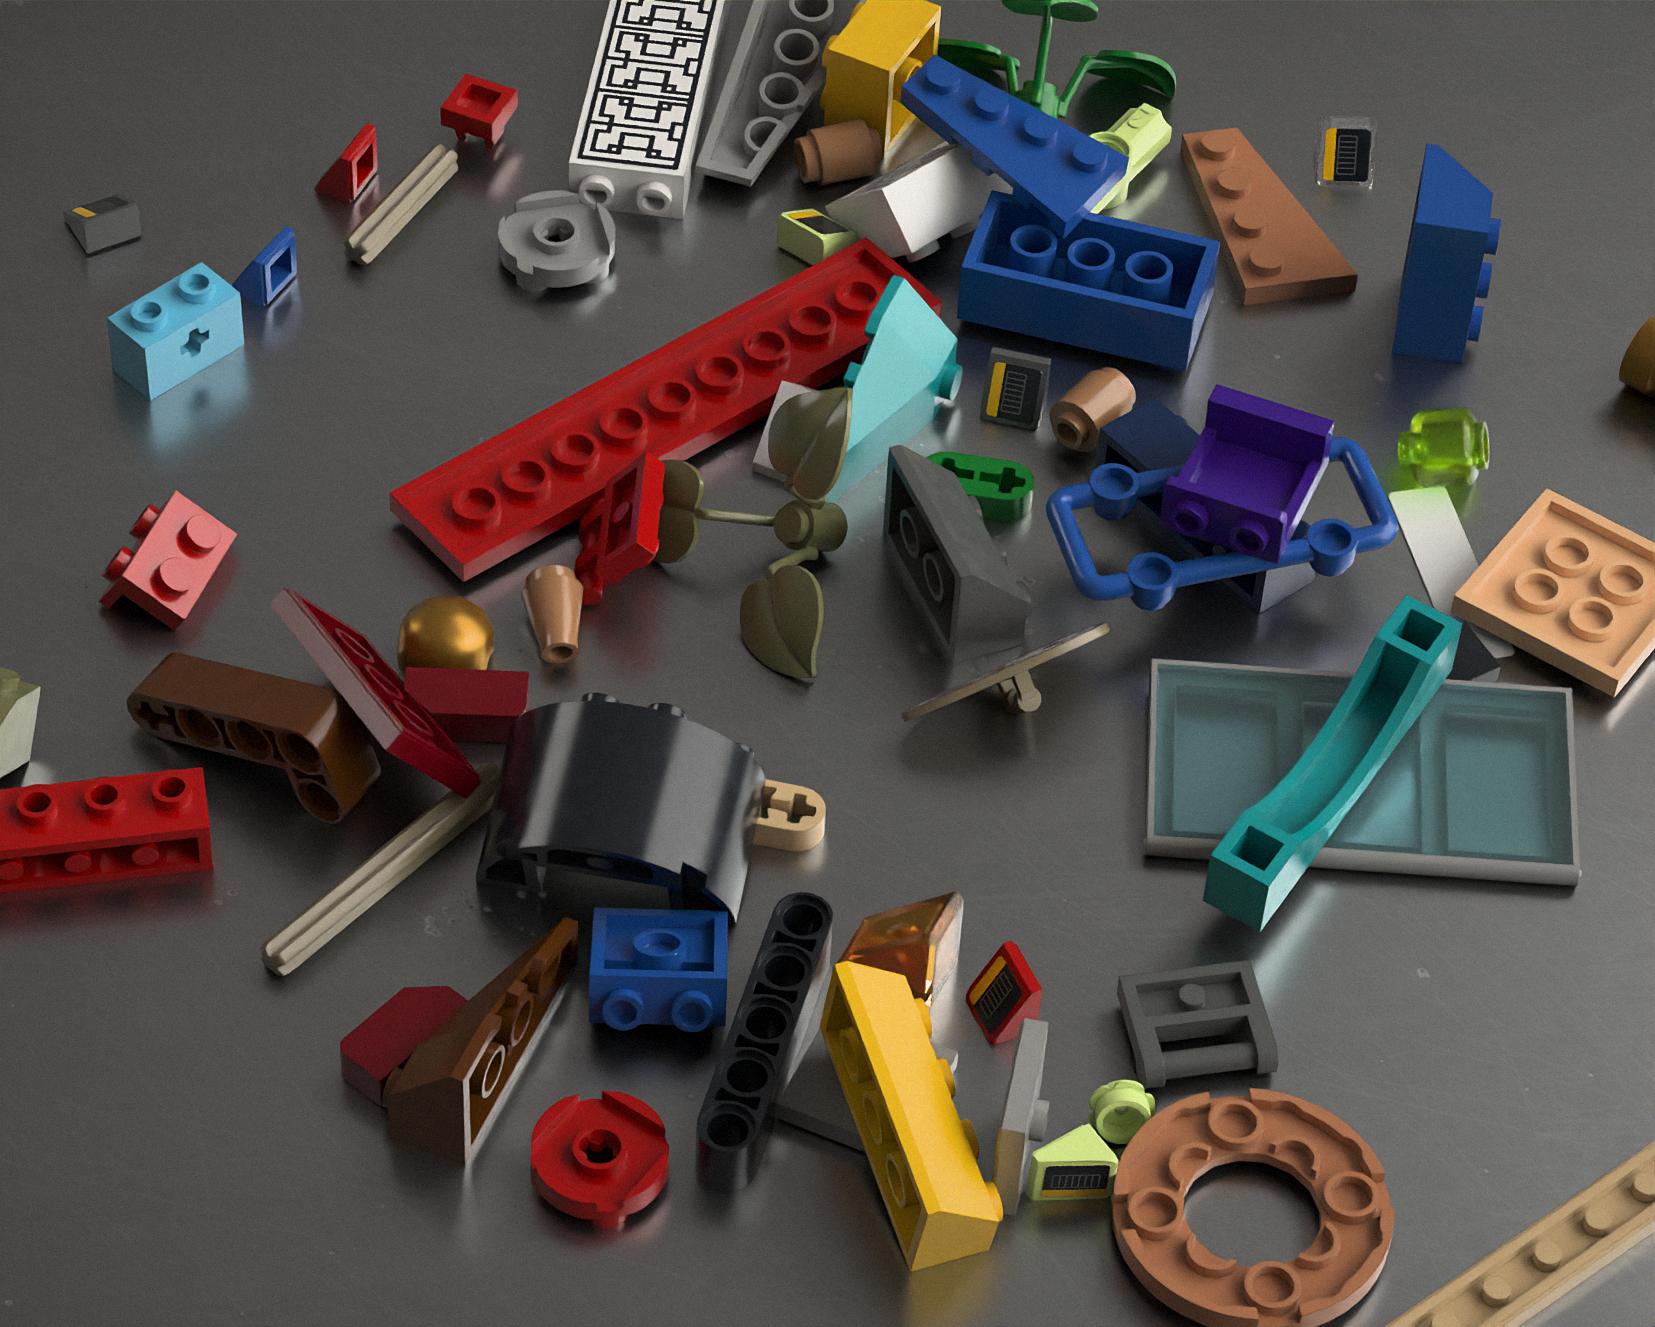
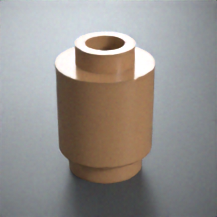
[794,119,883,186]
[1049,367,1136,452]

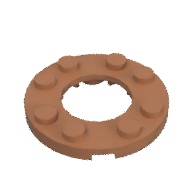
[1111,1088,1395,1327]

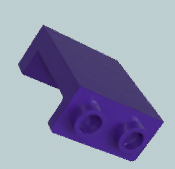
[1159,384,1334,564]

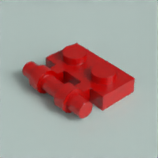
[574,452,665,606]

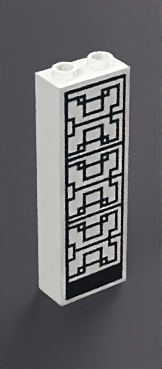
[569,0,733,219]

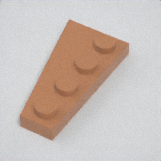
[1180,127,1358,306]

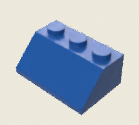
[1392,143,1501,364]

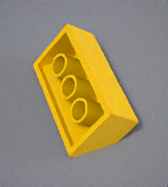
[819,961,1003,1272]

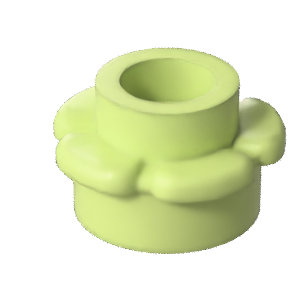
[1088,1080,1156,1144]

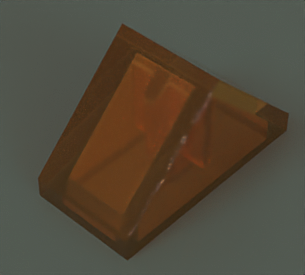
[837,891,964,1007]

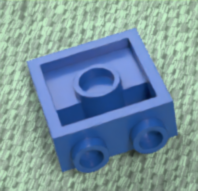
[589,907,728,1032]

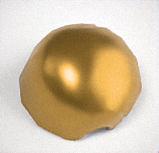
[397,596,495,673]

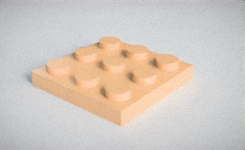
[1451,488,1655,698]

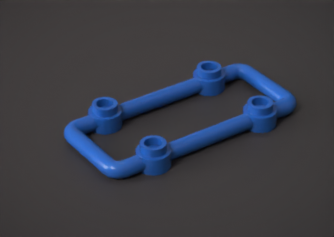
[1046,437,1398,611]

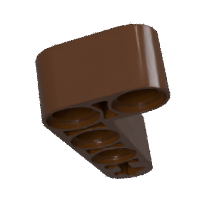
[126,653,381,824]

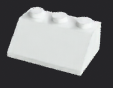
[825,141,1013,263]

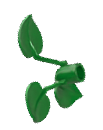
[937,0,1176,120]

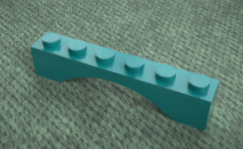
[1203,595,1463,932]

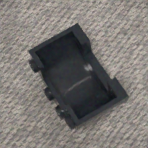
[476,692,766,924]

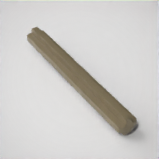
[260,762,500,977]

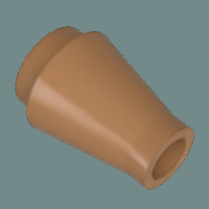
[521,565,584,663]

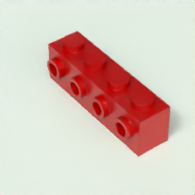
[0,767,214,894]

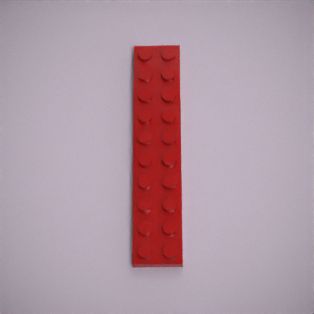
[389,237,942,582]

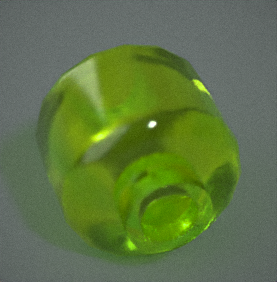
[1398,407,1489,488]

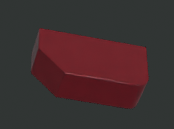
[404,667,529,743]
[340,986,468,1107]

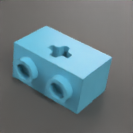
[107,262,244,401]

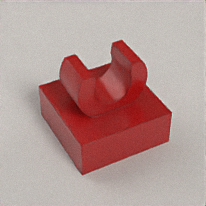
[440,74,518,150]

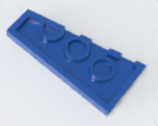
[900,55,1129,239]

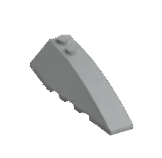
[695,0,867,187]

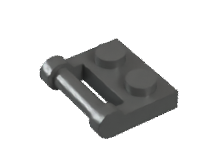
[1117,960,1278,1089]

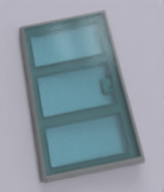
[1143,658,1581,886]

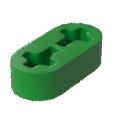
[926,452,1034,521]

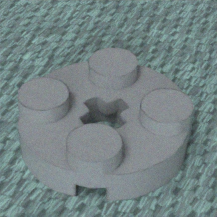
[498,190,615,292]

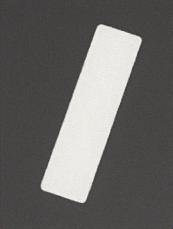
[1388,486,1515,658]

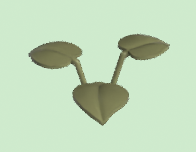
[653,387,853,678]

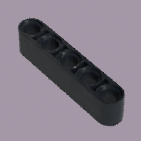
[695,892,833,1193]

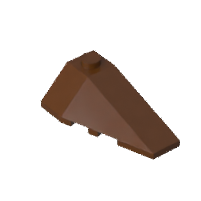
[382,917,578,1165]

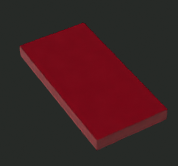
[269,588,482,799]

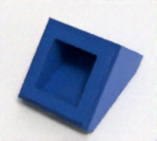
[231,226,297,307]

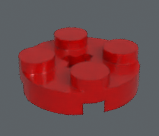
[531,1091,669,1228]

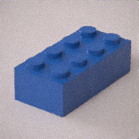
[957,190,1220,371]

